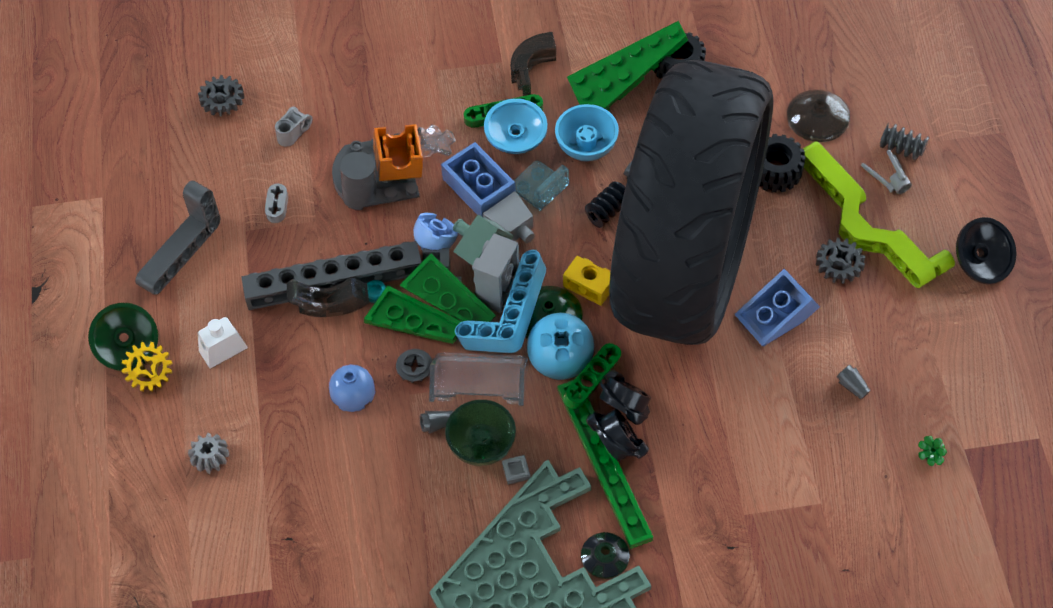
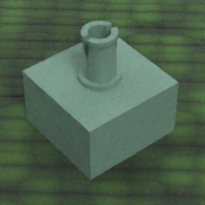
[453,214,514,266]

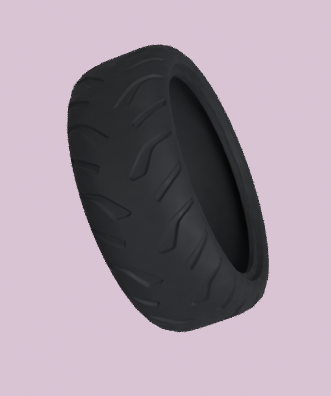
[609,60,774,345]

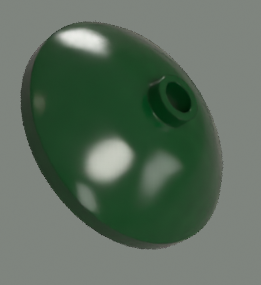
[525,286,583,339]
[88,303,158,371]

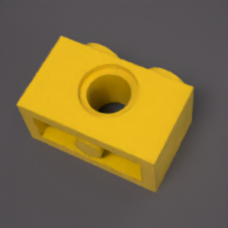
[563,256,611,306]

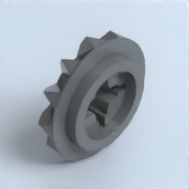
[396,349,433,383]

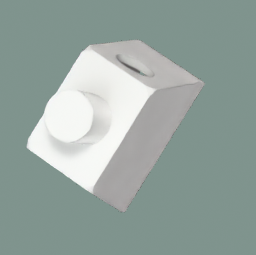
[198,317,248,369]

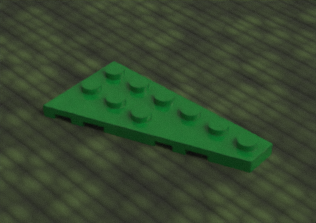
[567,21,688,111]

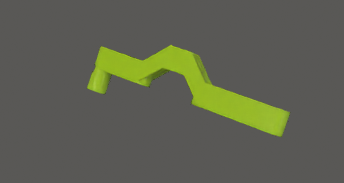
[803,141,955,288]

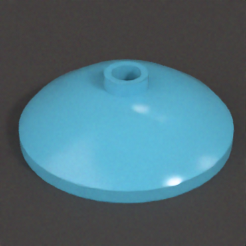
[484,99,547,154]

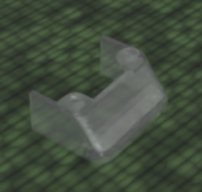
[429,353,528,406]

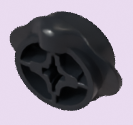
[599,370,651,425]
[586,409,649,462]

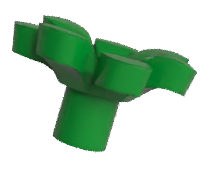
[918,436,947,466]

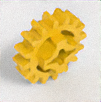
[122,342,173,392]

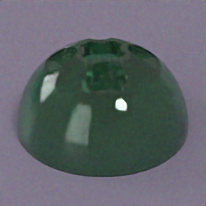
[445,400,516,466]

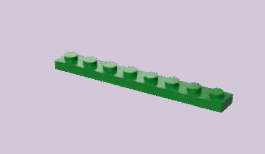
[557,380,653,549]

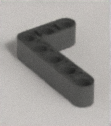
[135,180,221,295]

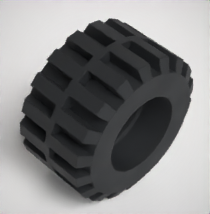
[654,32,706,79]
[759,134,805,193]

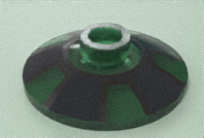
[581,532,630,579]

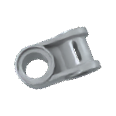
[275,106,312,147]

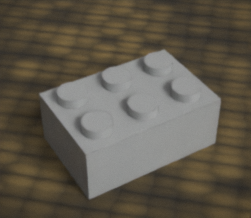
[472,233,519,313]

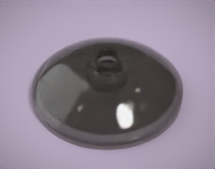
[787,90,850,142]

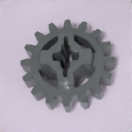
[198,75,244,116]
[816,238,865,284]

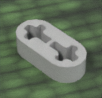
[265,183,288,223]

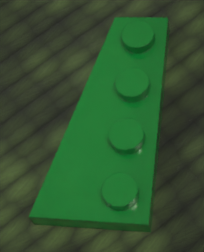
[400,254,496,322]
[364,286,462,344]

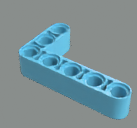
[455,250,546,353]

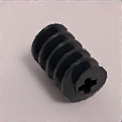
[585,181,625,228]

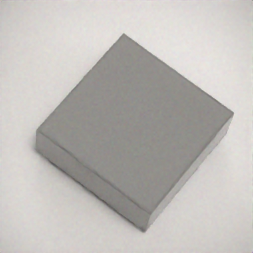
[502,455,531,485]

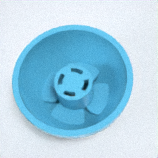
[555,104,619,161]
[527,313,594,380]

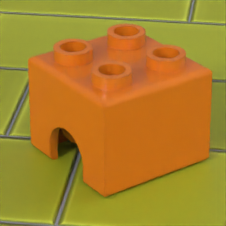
[373,124,423,181]

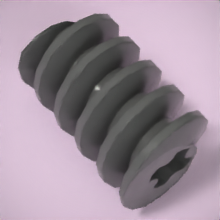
[880,122,929,160]

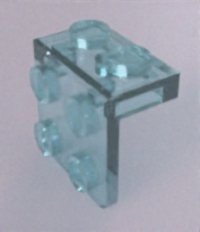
[514,161,569,211]

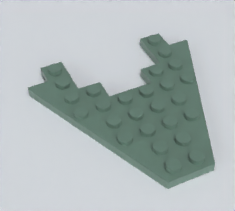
[430,460,651,608]

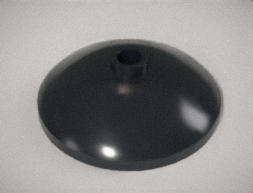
[956,217,1017,284]

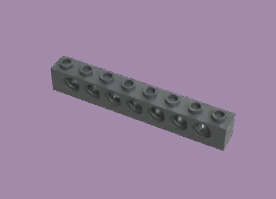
[241,241,422,310]

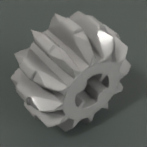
[188,433,229,474]

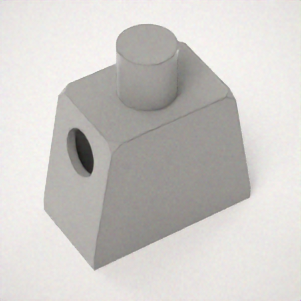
[483,191,535,244]

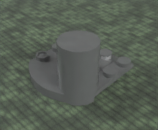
[332,133,420,210]

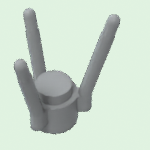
[861,150,912,194]

